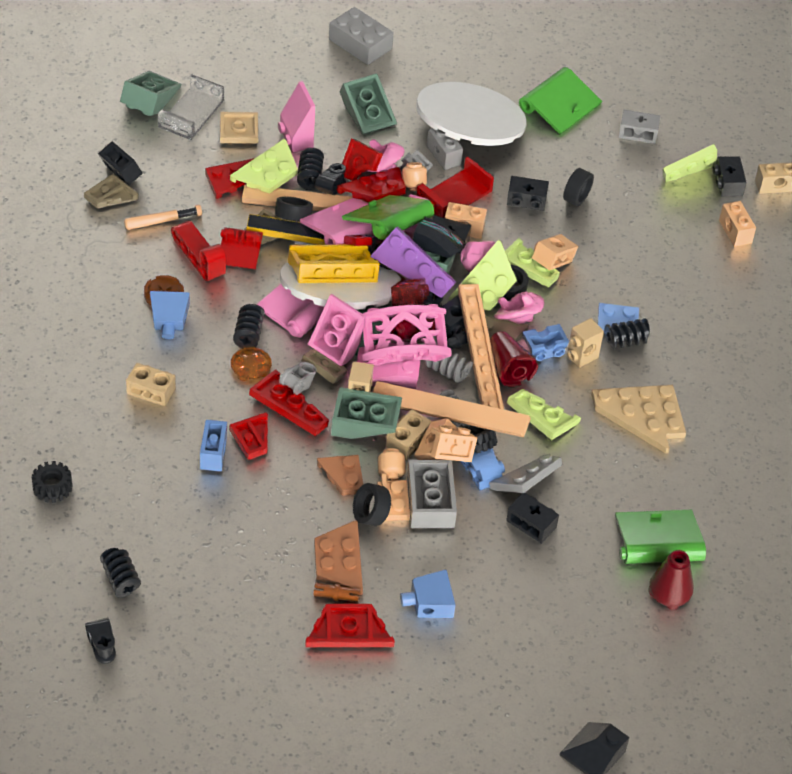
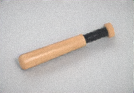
[124,205,202,230]

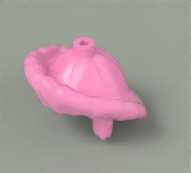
[368,139,405,172]
[494,292,544,324]

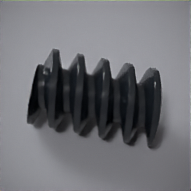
[297,148,324,190]
[233,304,265,350]
[604,318,650,349]
[100,548,141,598]

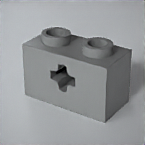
[619,110,660,144]
[427,128,463,170]

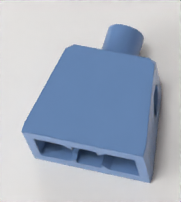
[150,291,190,340]
[400,570,456,618]

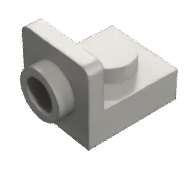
[400,150,433,171]

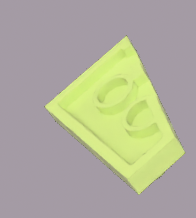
[505,238,560,287]

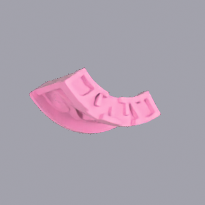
[362,304,452,366]

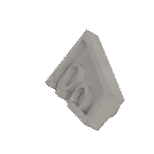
[489,454,563,493]

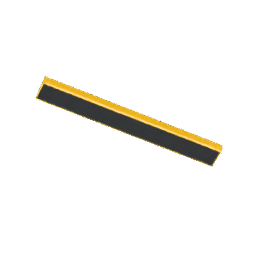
[246,214,325,245]

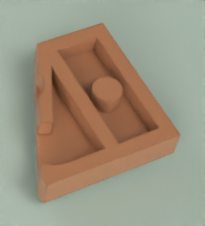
[317,455,363,496]

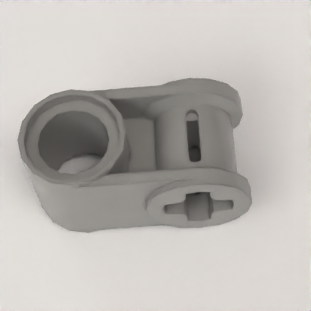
[279,362,317,395]

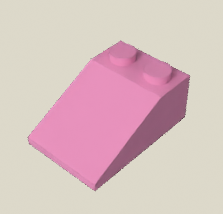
[278,81,315,153]
[308,294,366,366]
[357,342,421,390]

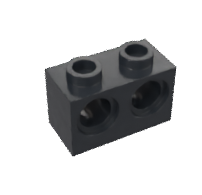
[98,141,143,186]

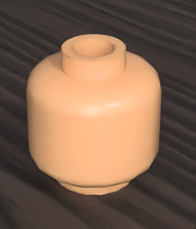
[402,162,427,191]
[377,448,406,481]

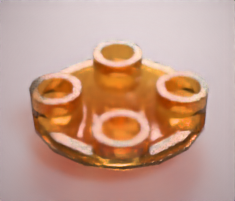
[231,347,272,381]

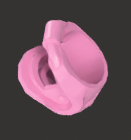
[460,241,495,272]

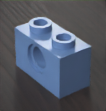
[200,420,227,471]

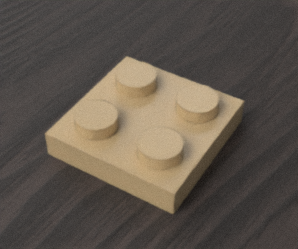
[220,112,258,144]

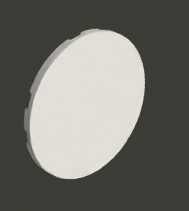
[416,82,526,146]
[280,262,402,310]

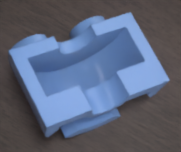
[523,324,569,361]
[460,448,505,490]

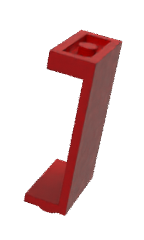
[416,157,494,218]

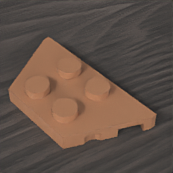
[314,521,363,596]

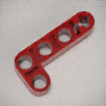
[171,220,226,281]

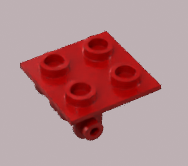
[220,227,263,270]

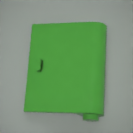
[519,67,603,135]
[342,195,434,240]
[615,509,706,564]

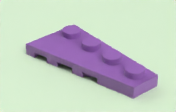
[370,227,456,298]

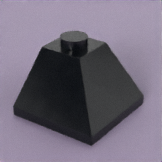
[560,722,630,774]

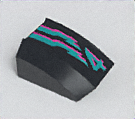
[413,217,466,258]

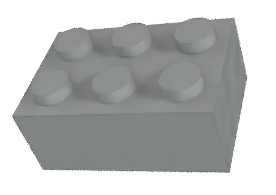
[329,7,394,65]
[407,460,457,528]

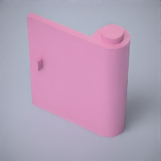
[300,198,374,245]
[256,284,324,338]

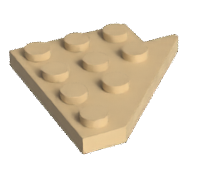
[591,385,686,453]

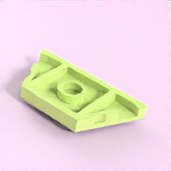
[230,139,298,194]
[448,240,517,311]

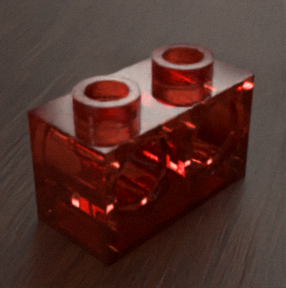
[391,278,429,307]

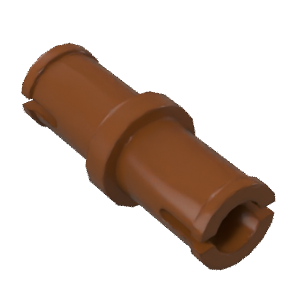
[313,582,361,603]

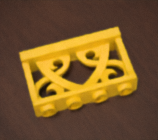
[288,245,380,283]

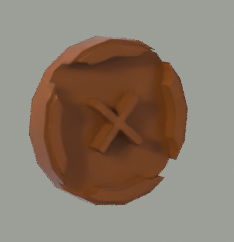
[144,275,184,305]

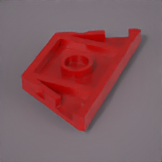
[337,167,406,203]
[305,604,395,647]

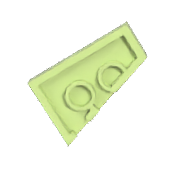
[663,144,717,182]
[507,389,581,440]

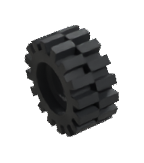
[465,426,498,453]
[31,461,73,503]

